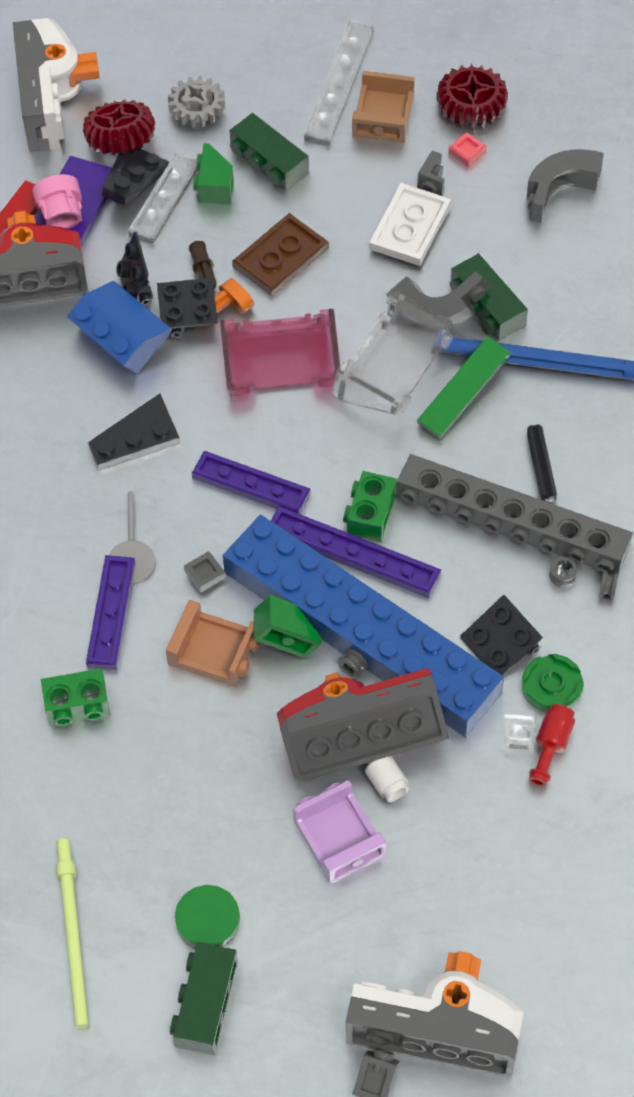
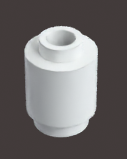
[365,756,409,802]

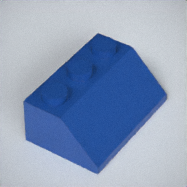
[67,281,172,374]

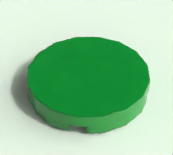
[521,654,584,712]
[174,885,240,948]

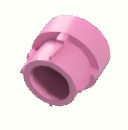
[32,174,82,229]

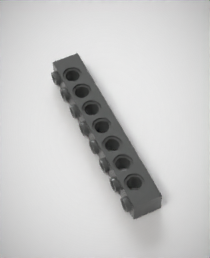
[396,454,633,575]

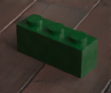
[229,112,309,191]
[449,253,528,341]
[170,942,238,1055]

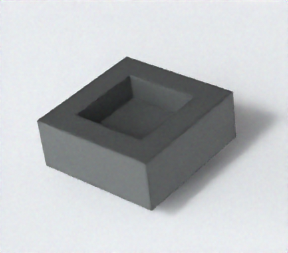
[184,551,226,593]

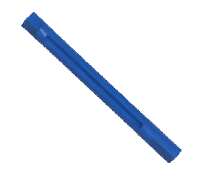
[440,337,634,381]

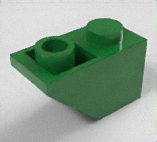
[193,143,234,204]

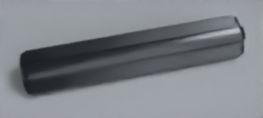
[527,424,557,502]

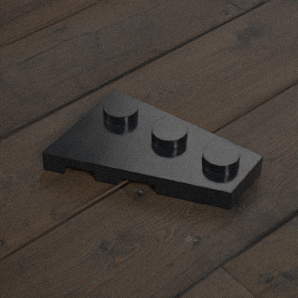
[102,148,169,206]
[88,393,180,471]

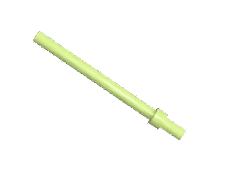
[56,838,89,1029]

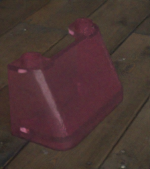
[220,309,341,396]

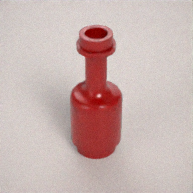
[528,704,575,787]

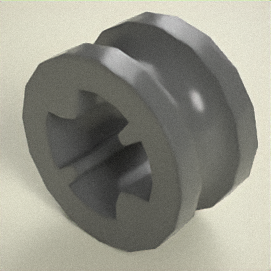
[549,556,577,587]
[599,570,619,599]
[337,648,368,679]

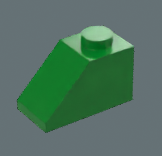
[253,595,322,659]

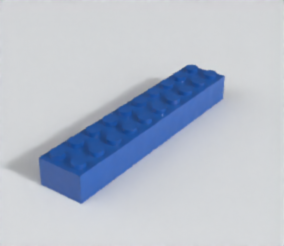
[222,514,504,738]

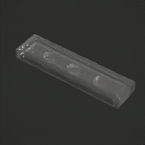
[128,153,198,245]

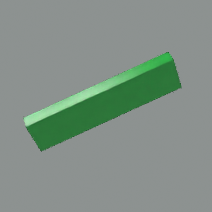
[417,336,510,439]

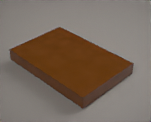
[232,213,329,296]

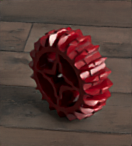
[436,63,508,129]
[83,99,155,155]

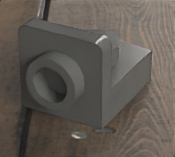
[417,150,445,196]
[352,1048,400,1097]

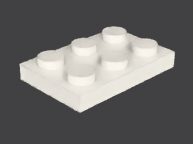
[369,183,451,266]

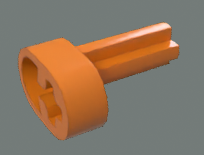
[215,278,254,315]

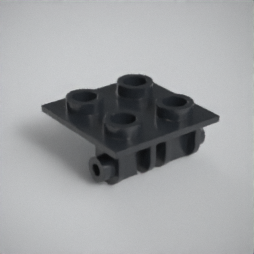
[116,231,153,306]
[157,278,218,338]
[460,595,543,676]

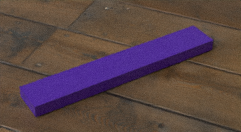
[271,506,441,598]

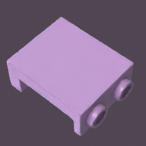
[293,780,387,883]

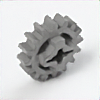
[168,76,225,128]

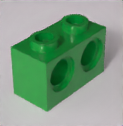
[343,471,397,543]
[41,668,110,726]

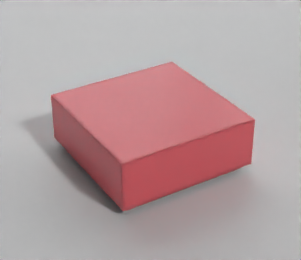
[448,132,487,167]

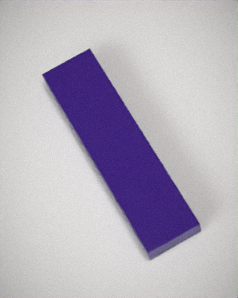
[192,451,311,514]
[86,555,136,670]

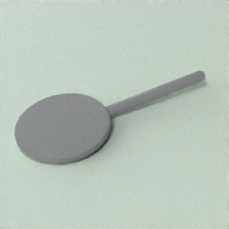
[109,491,155,585]

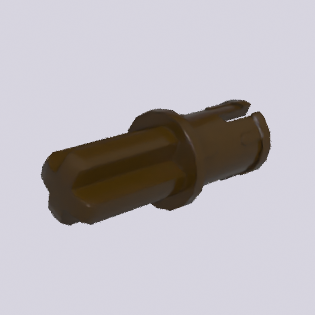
[189,241,217,289]

